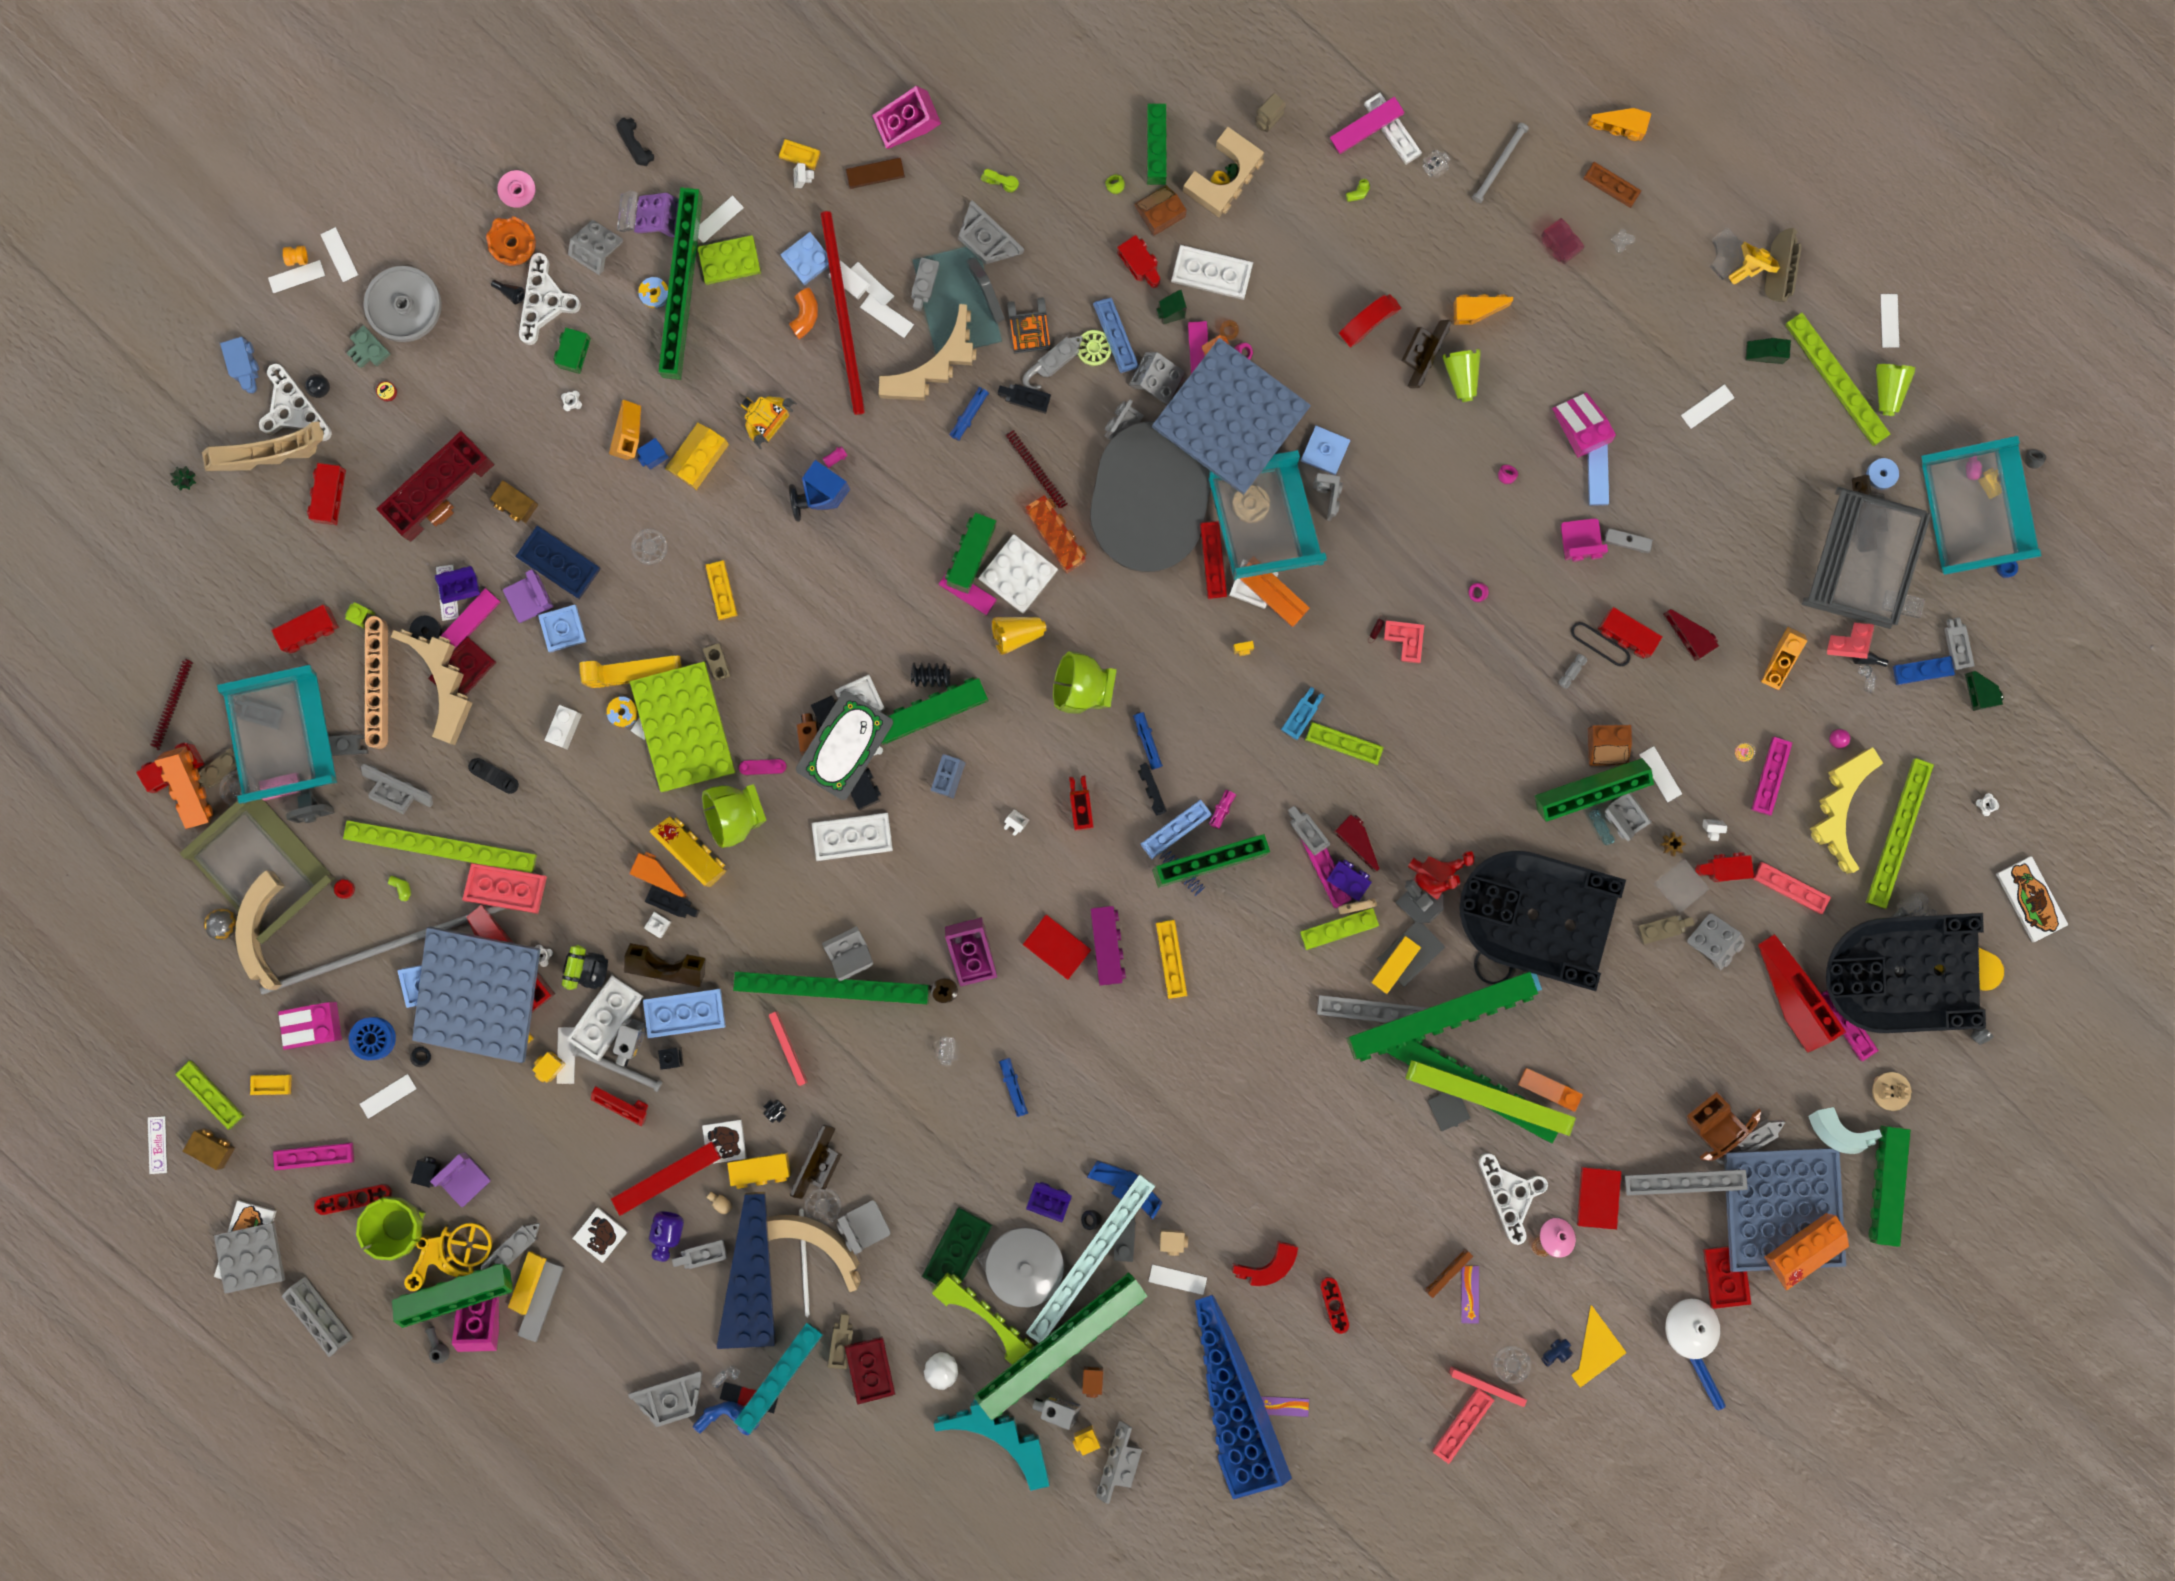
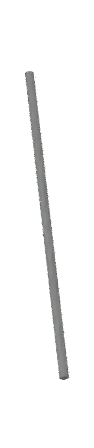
[260,906,505,995]

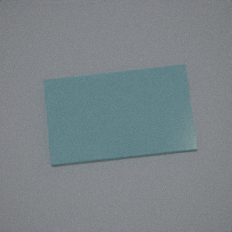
[913,247,1002,355]

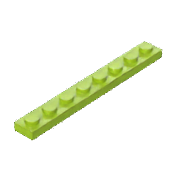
[1785,313,1891,446]
[1865,758,1934,909]

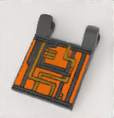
[1007,297,1051,354]

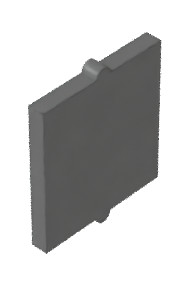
[1427,1092,1470,1131]

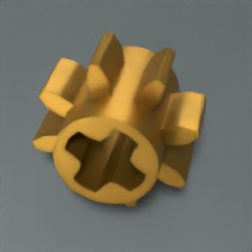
[1660,832,1686,857]

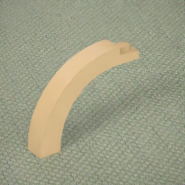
[235,870,285,990]
[767,1215,861,1292]

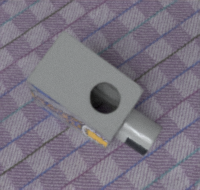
[613,1018,647,1066]
[1032,1396,1081,1430]

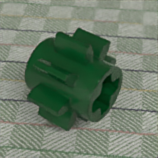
[170,466,196,491]

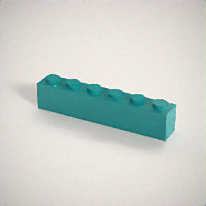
[734,1323,824,1434]

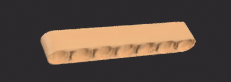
[365,616,388,749]

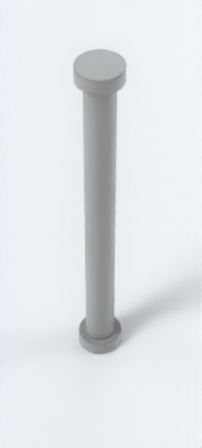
[1472,123,1529,203]
[573,1047,663,1092]

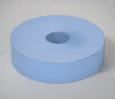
[1866,458,1899,490]

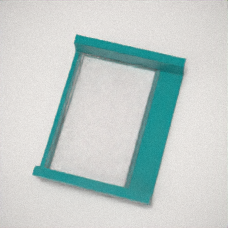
[1921,436,2042,575]
[1208,450,1327,581]
[217,665,337,804]

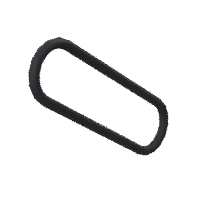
[1571,622,1630,666]

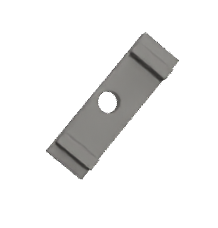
[1604,528,1653,553]

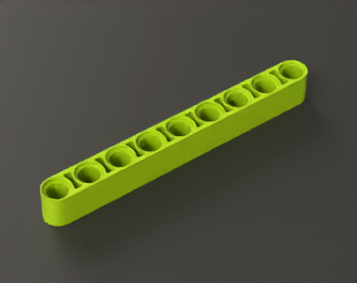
[1405,1060,1576,1136]

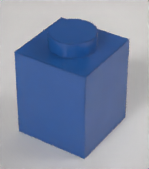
[637,438,669,470]

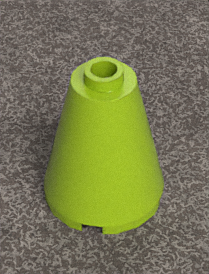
[1442,349,1481,402]
[1876,364,1916,416]

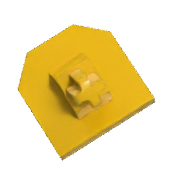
[1729,241,1780,284]

